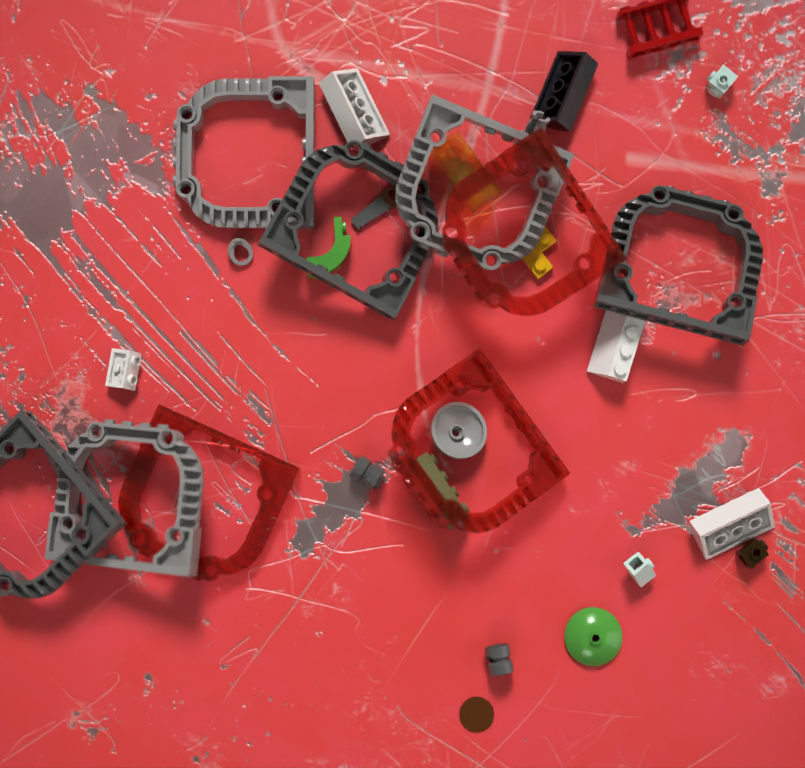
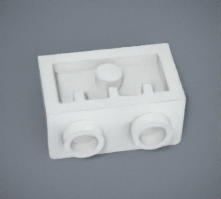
[105,348,142,391]

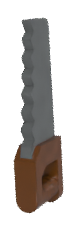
[351,185,397,230]

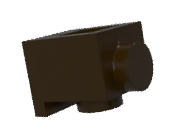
[735,538,769,569]

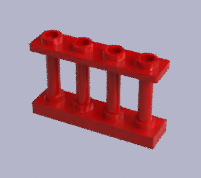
[616,0,704,59]

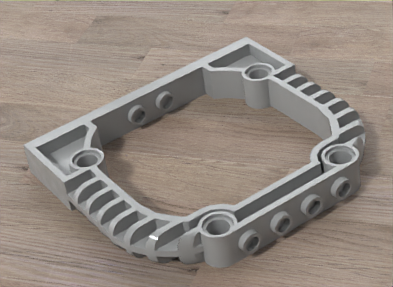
[173,76,315,230]
[395,94,575,272]
[45,419,204,577]

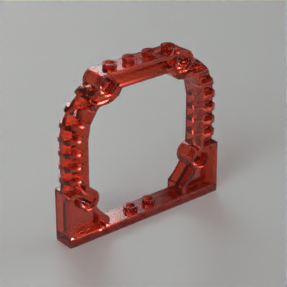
[442,127,627,316]
[388,348,570,533]
[118,404,301,582]

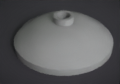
[430,402,487,459]

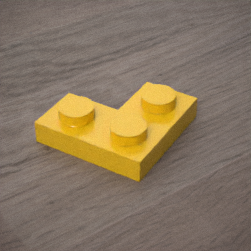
[522,226,557,280]

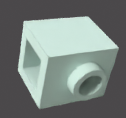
[705,64,738,99]
[623,552,656,587]

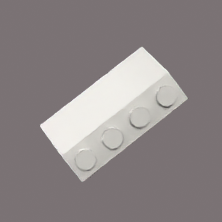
[319,68,390,150]
[586,310,645,383]
[689,488,775,560]

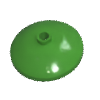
[564,607,623,666]

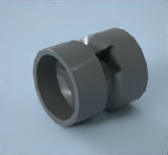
[349,455,385,490]
[484,643,514,676]

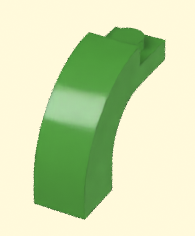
[306,217,351,279]

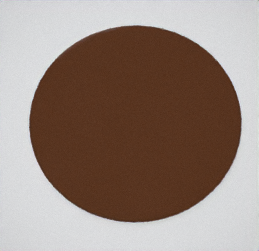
[459,697,494,732]

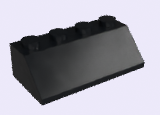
[530,51,599,132]

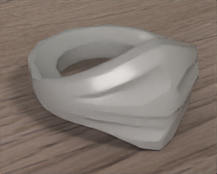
[227,238,253,266]

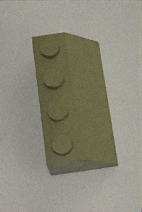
[408,452,470,531]

